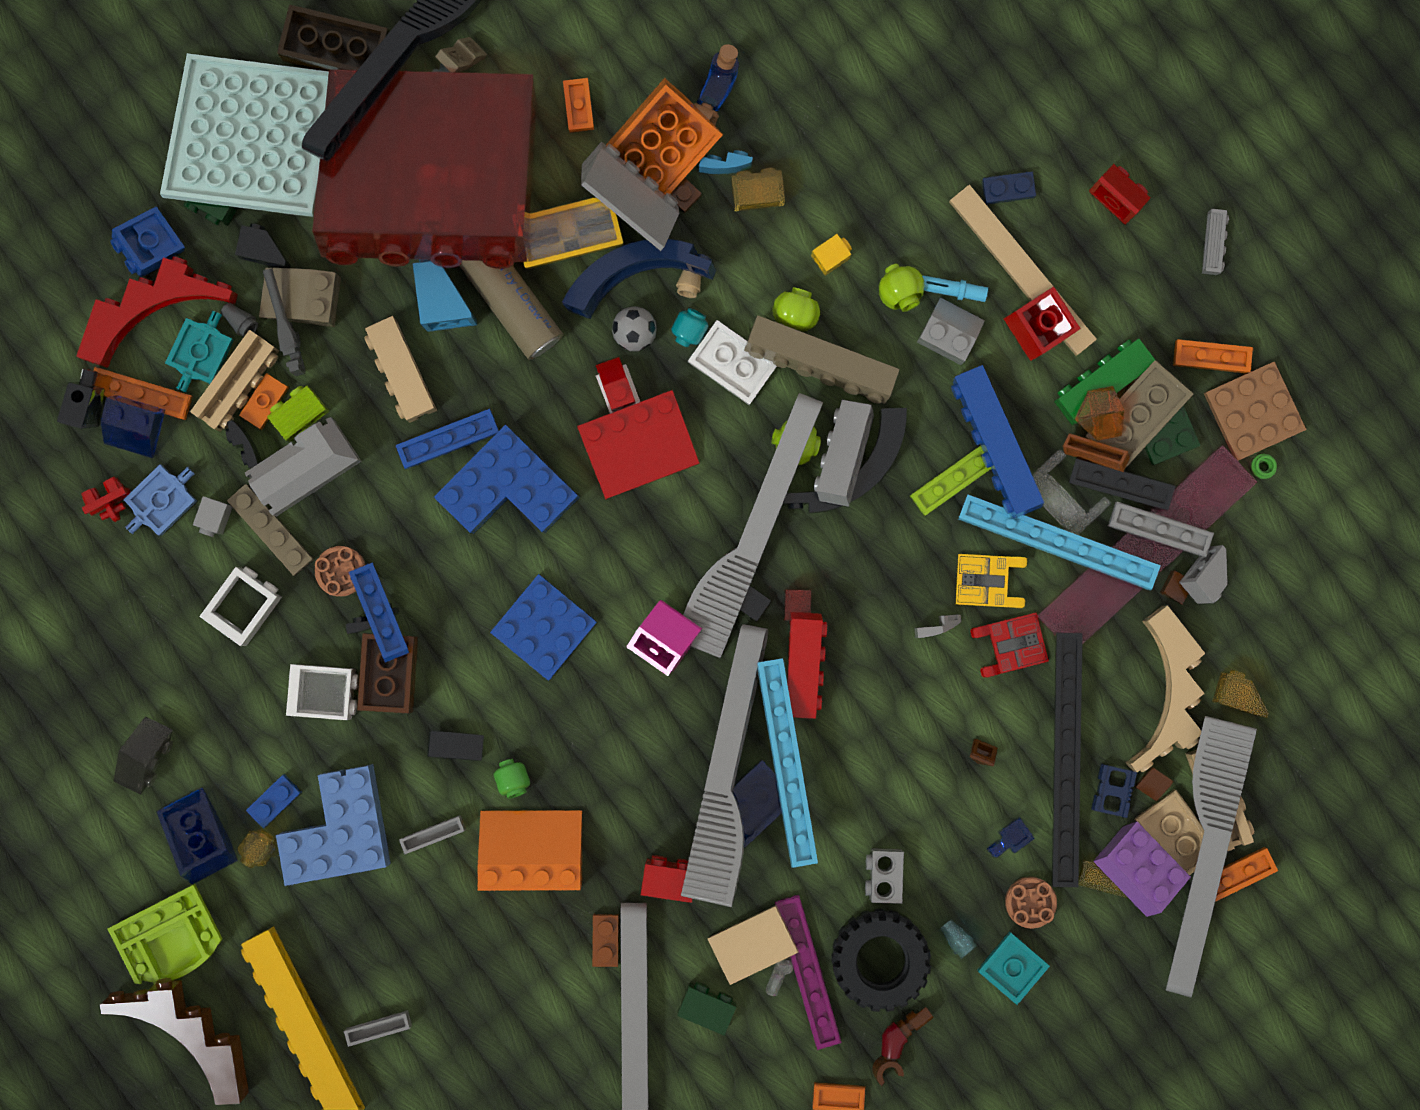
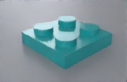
[977,931,1050,1005]

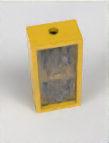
[512,197,624,269]

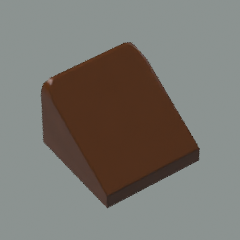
[1159,570,1188,605]
[1135,767,1174,802]

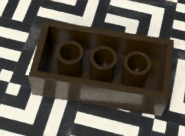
[277,4,389,78]

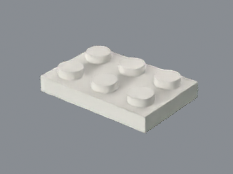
[688,320,777,406]

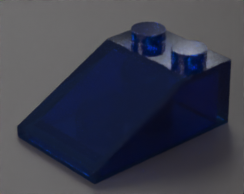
[156,788,238,885]

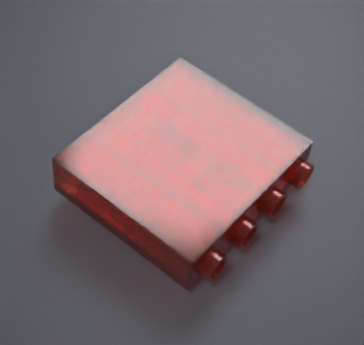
[312,70,537,269]

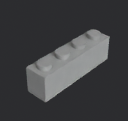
[814,400,874,507]

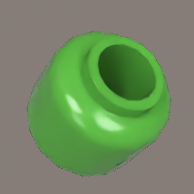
[494,759,530,799]

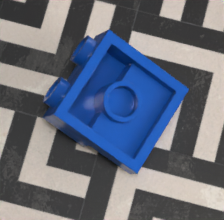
[110,207,185,277]

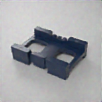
[1091,764,1137,818]

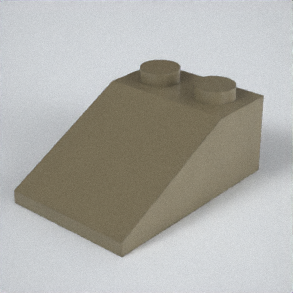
[259,268,341,327]

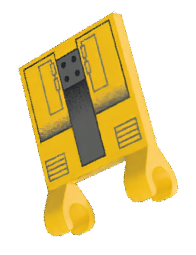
[956,554,1027,608]

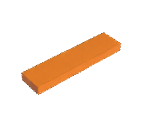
[94,367,193,420]

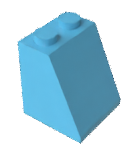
[413,257,477,332]

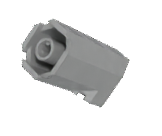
[245,417,362,517]

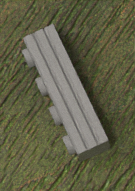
[1202,209,1229,275]
[399,815,466,854]
[344,1010,412,1047]

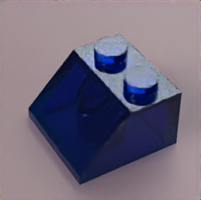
[101,395,165,458]

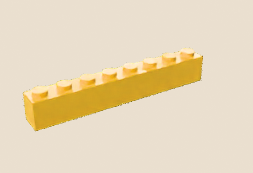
[241,926,365,1110]

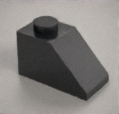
[235,223,291,269]

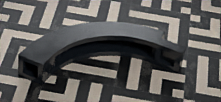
[783,408,907,514]

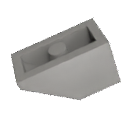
[1179,545,1227,604]

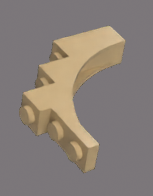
[1126,605,1205,772]

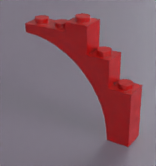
[76,256,238,368]

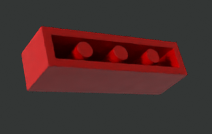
[787,612,827,719]

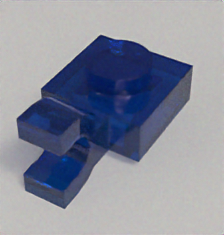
[986,817,1035,858]

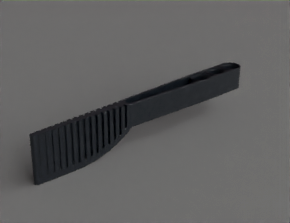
[302,0,481,161]

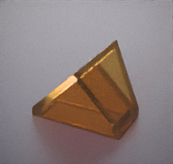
[1074,386,1124,441]

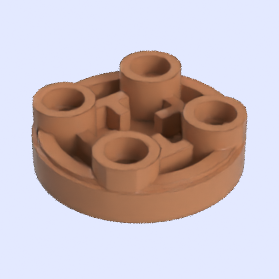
[315,546,366,597]
[1005,877,1057,929]

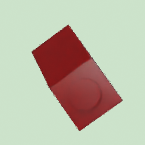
[596,357,636,412]

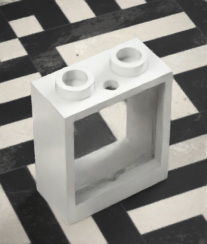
[286,664,359,720]

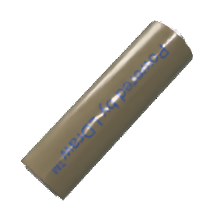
[440,213,563,360]

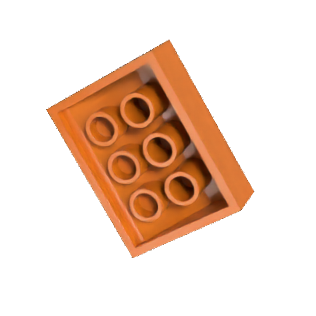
[606,78,723,195]
[478,810,582,891]

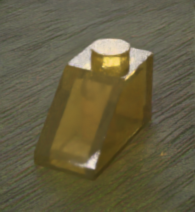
[1212,670,1269,718]

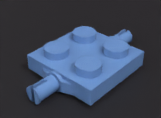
[124,465,197,536]

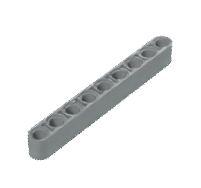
[621,903,648,1110]

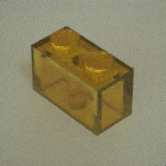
[731,168,785,211]

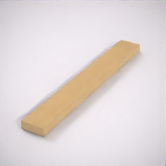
[949,185,1097,356]

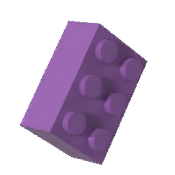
[1093,822,1190,917]

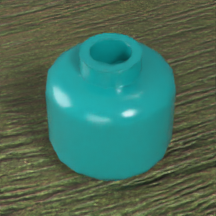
[671,308,708,347]

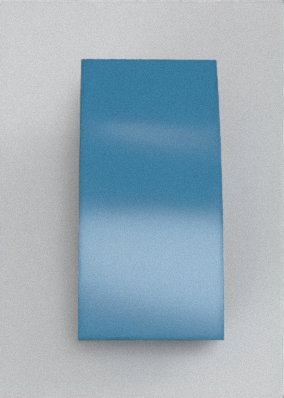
[699,150,753,174]

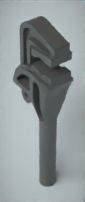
[263,268,306,376]

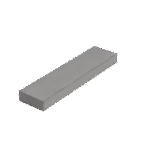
[1108,502,1214,557]

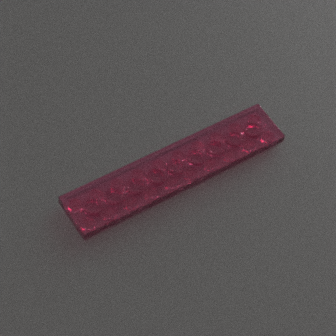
[1037,445,1257,644]

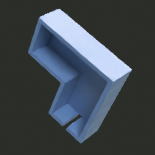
[276,764,391,886]

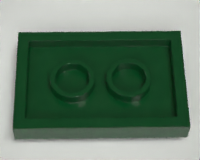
[1145,406,1201,466]

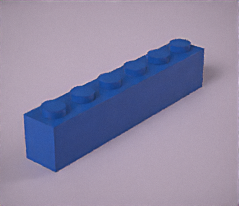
[951,365,1044,519]

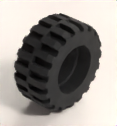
[831,909,931,1012]

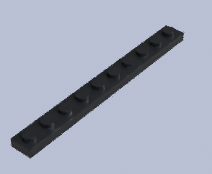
[1052,632,1083,887]

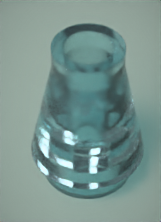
[940,919,977,958]

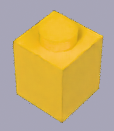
[811,234,852,276]

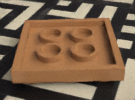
[1204,362,1306,462]

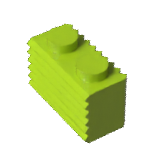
[267,386,329,442]

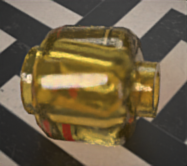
[237,829,276,868]

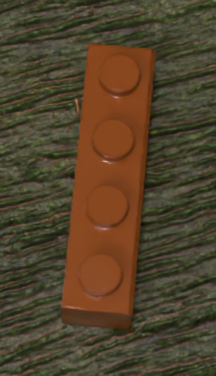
[1063,433,1130,472]

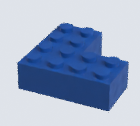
[434,425,579,534]

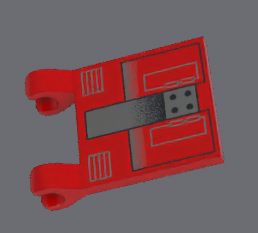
[970,613,1049,677]

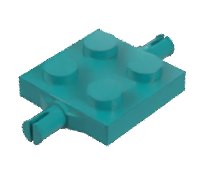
[165,310,234,392]

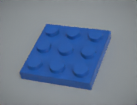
[490,574,597,681]

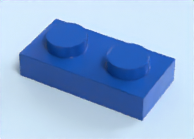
[246,774,302,829]

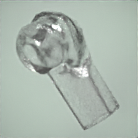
[766,959,793,996]

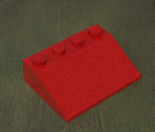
[577,390,700,499]

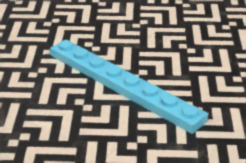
[958,495,1160,591]
[757,658,818,868]

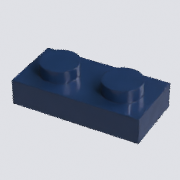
[982,171,1036,205]

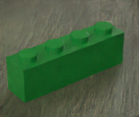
[1054,339,1155,425]

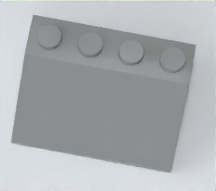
[581,142,679,251]

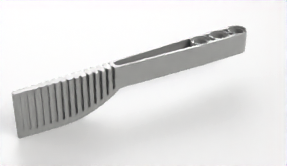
[683,393,823,658]
[681,624,768,907]
[1166,716,1257,997]

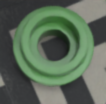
[1251,454,1277,479]

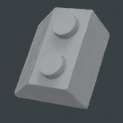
[917,297,985,365]

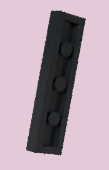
[1069,458,1176,510]

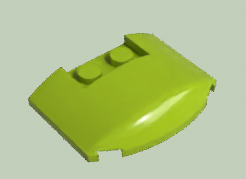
[108,884,222,984]

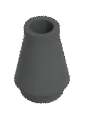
[221,302,259,337]

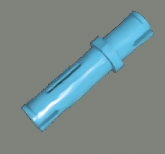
[922,275,988,302]

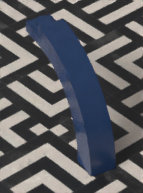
[562,239,717,319]

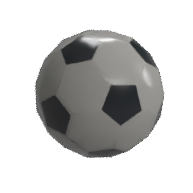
[612,306,657,351]

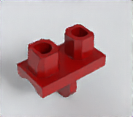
[81,477,131,522]

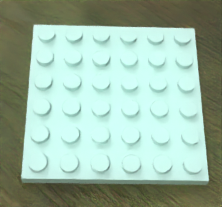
[160,53,338,217]

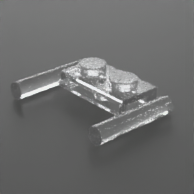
[1032,449,1111,535]

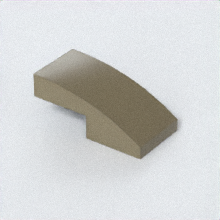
[435,37,487,74]

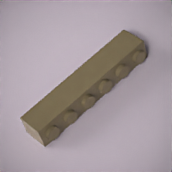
[744,315,899,404]

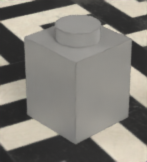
[193,496,233,537]

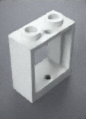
[199,566,282,646]

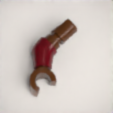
[872,1007,934,1086]

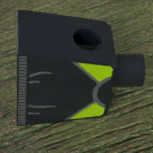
[57,368,105,429]

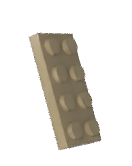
[1086,360,1194,469]

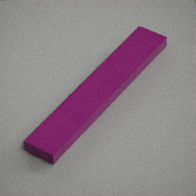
[775,894,842,1050]

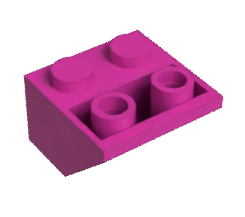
[627,600,702,676]

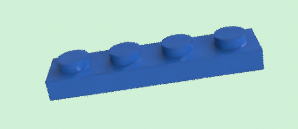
[396,409,499,469]
[349,563,409,662]

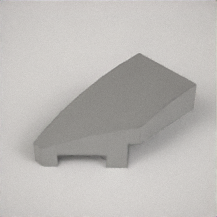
[915,615,961,638]

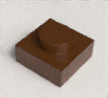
[670,178,702,213]

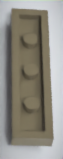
[227,484,314,576]

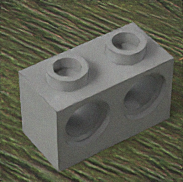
[865,848,904,903]

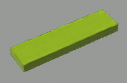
[910,446,991,516]

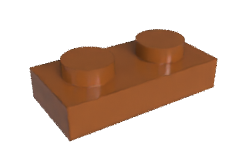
[592,914,619,967]

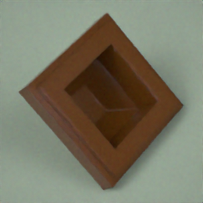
[970,738,998,766]

